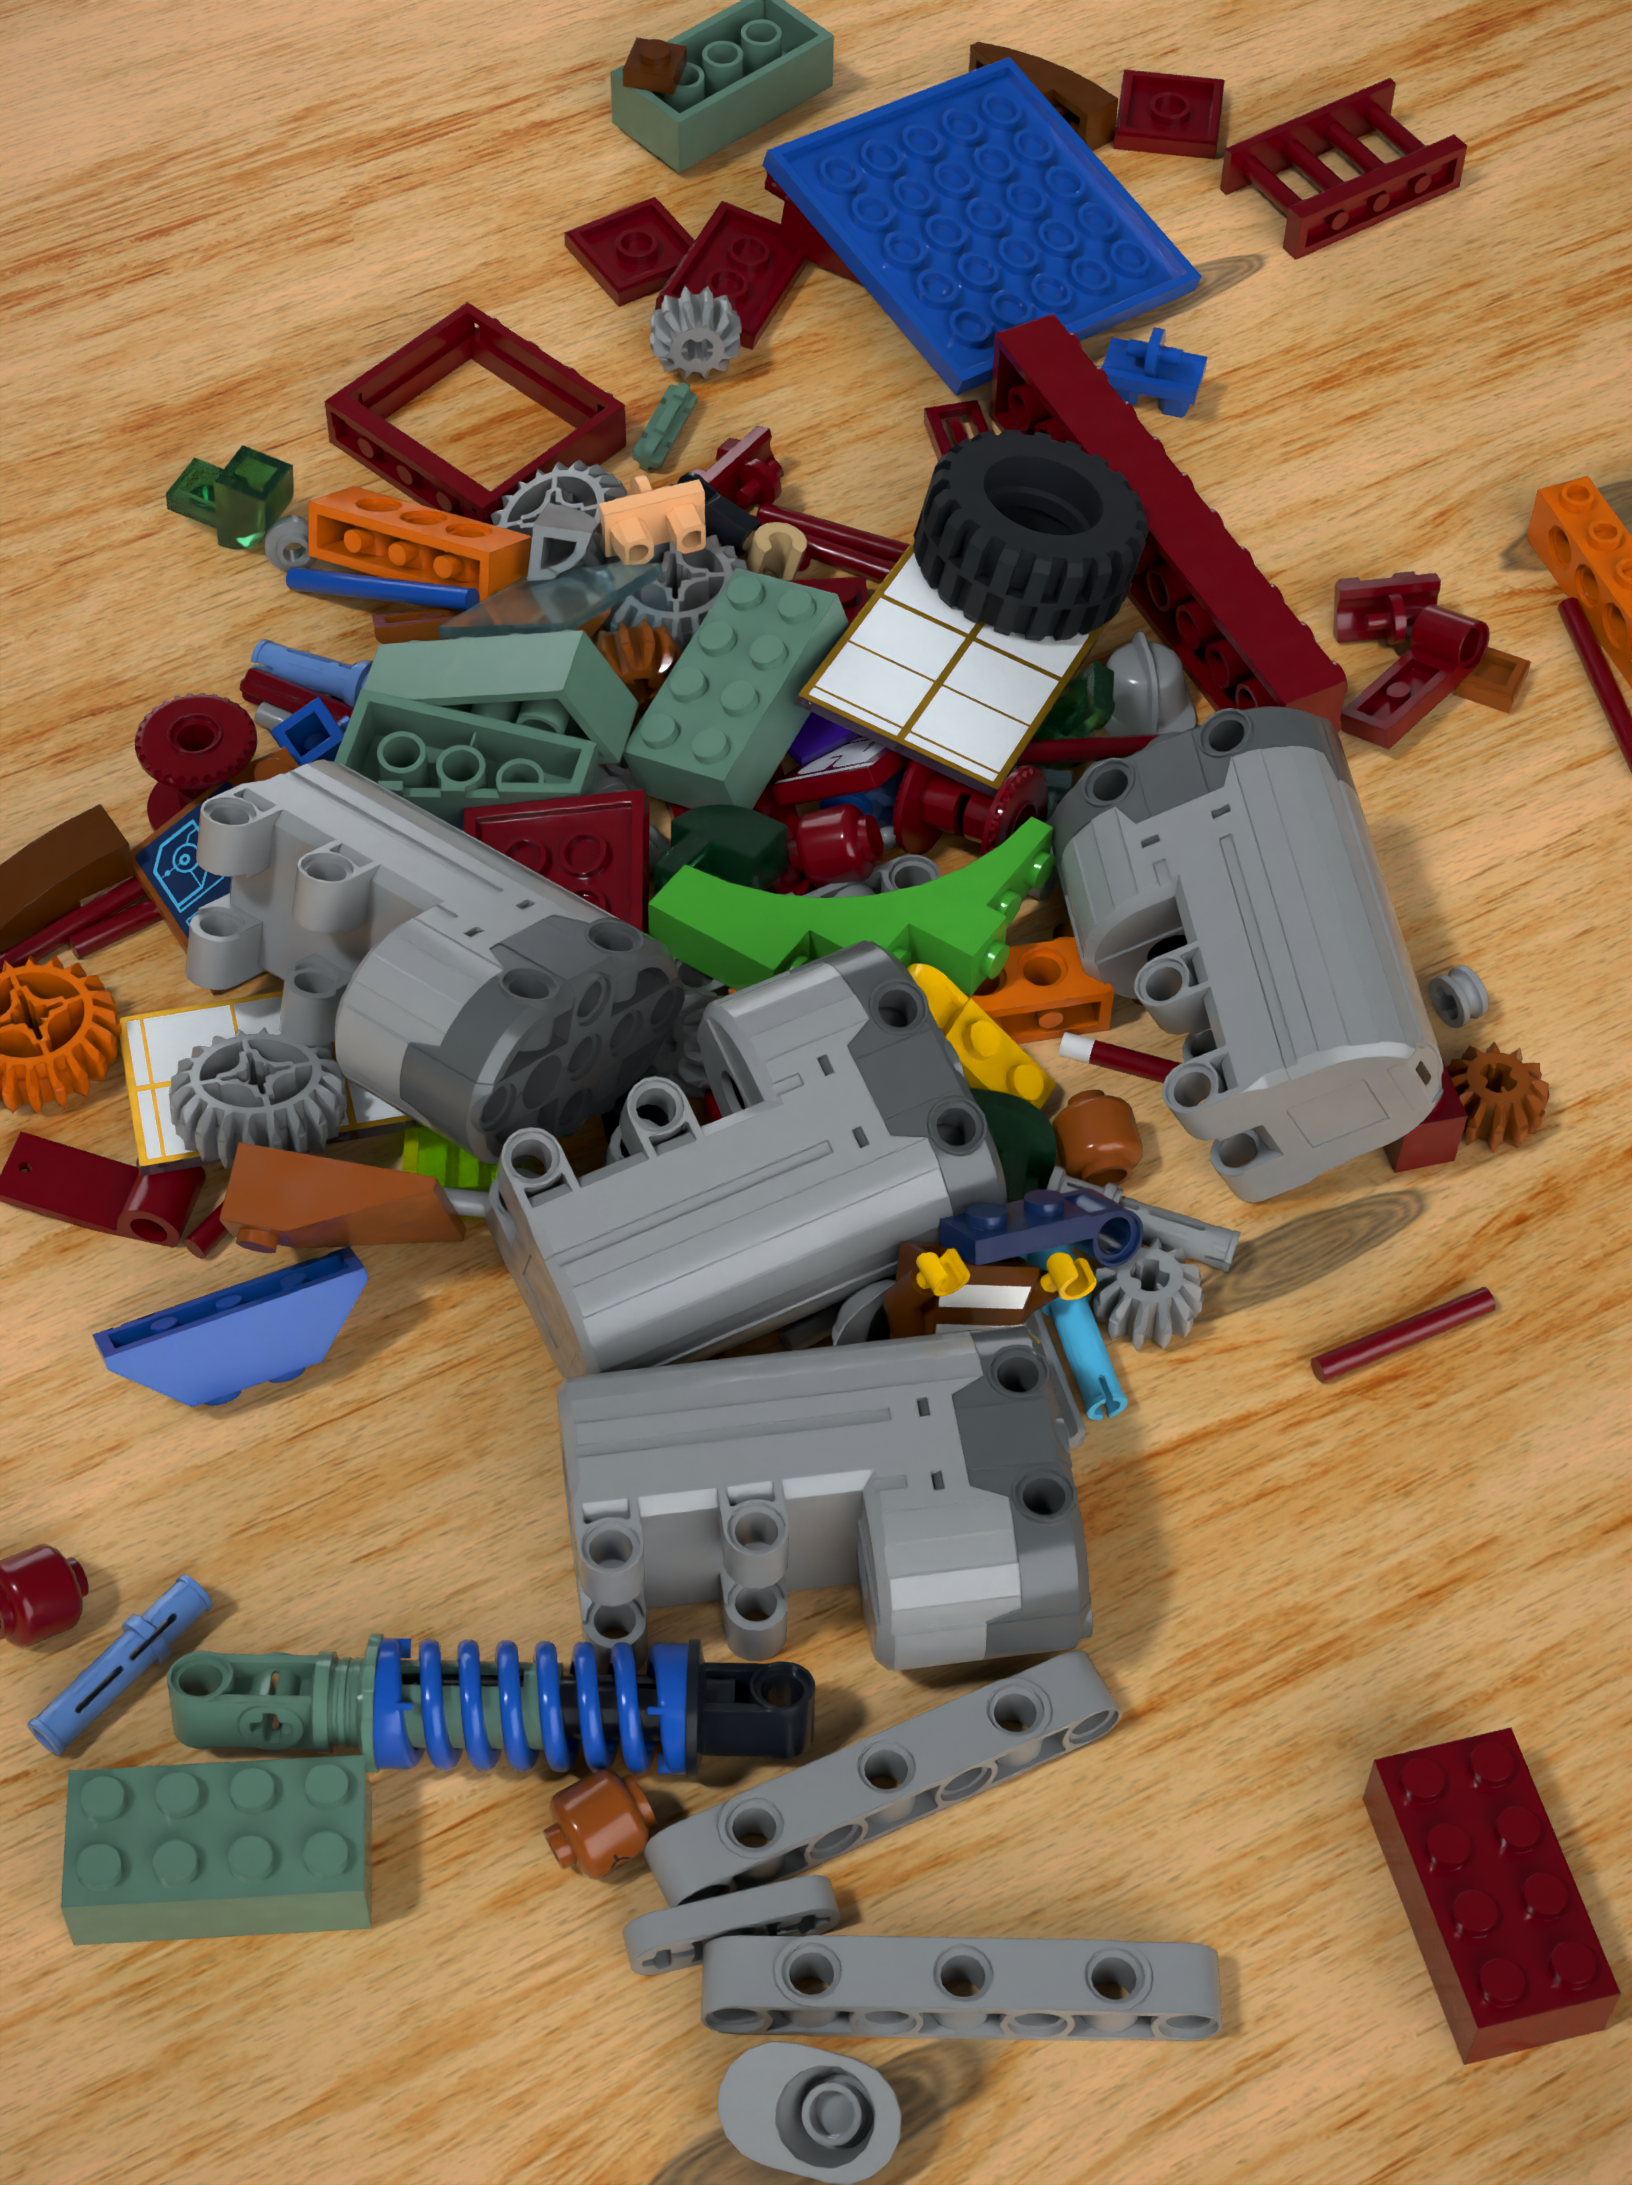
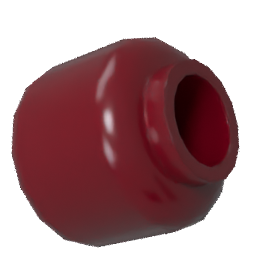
[788,803,884,889]
[0,1544,89,1648]

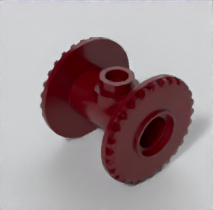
[135,693,258,832]
[893,752,1049,857]

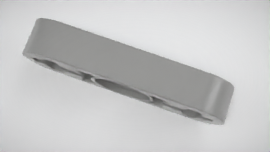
[622,1875,841,1975]

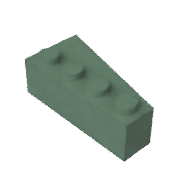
[334,688,599,830]

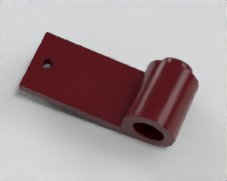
[0,1131,206,1248]

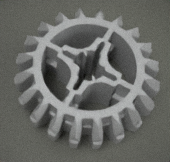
[491,459,629,599]
[596,535,748,652]
[169,1027,347,1170]

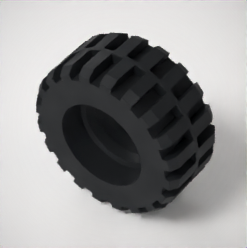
[913,429,1148,641]

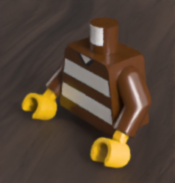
[882,1241,1096,1339]

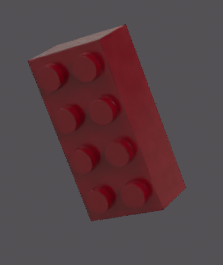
[1363,1727,1621,2065]

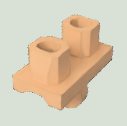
[598,474,706,568]

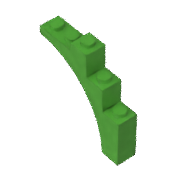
[648,817,1055,997]

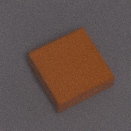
[1454,647,1531,713]

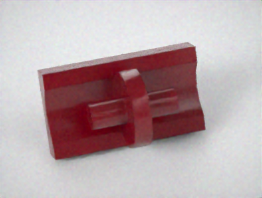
[692,426,784,511]
[1333,571,1441,645]

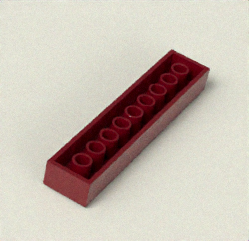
[989,313,1348,733]

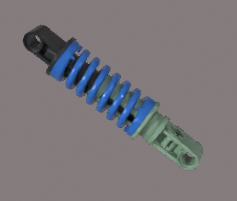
[167,1633,815,1779]

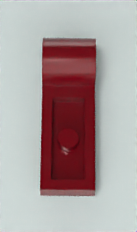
[1340,604,1490,750]

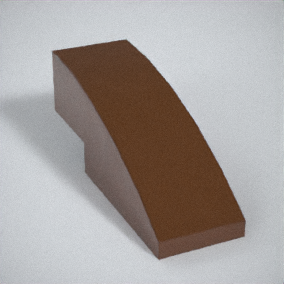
[969,42,1118,151]
[0,804,135,954]

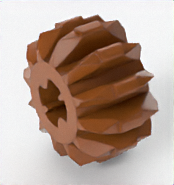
[594,619,683,714]
[1446,1041,1550,1152]

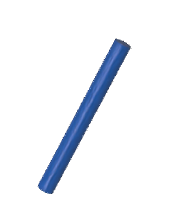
[286,567,480,612]

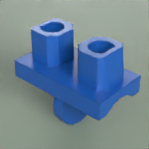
[1101,327,1207,418]

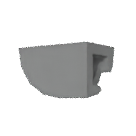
[527,503,597,581]

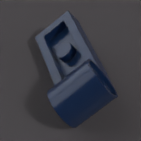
[940,1188,1144,1267]

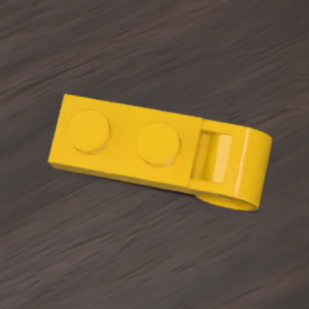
[907,964,1057,1134]

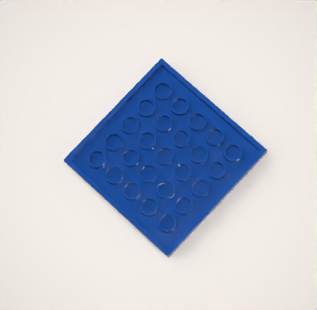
[762,57,1202,396]

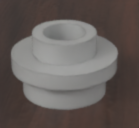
[264,515,317,571]

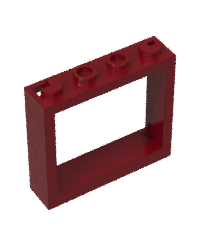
[325,302,626,525]

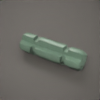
[632,382,697,471]

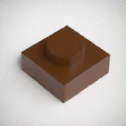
[623,37,687,95]

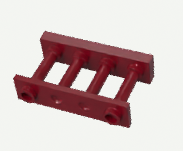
[1220,78,1467,260]

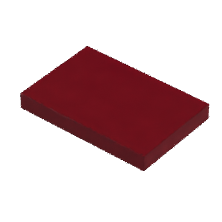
[655,201,809,350]

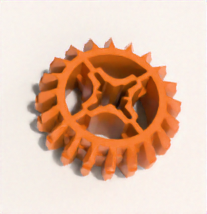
[0,955,122,1115]

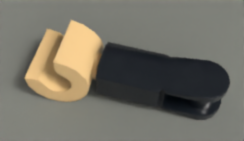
[668,472,807,581]

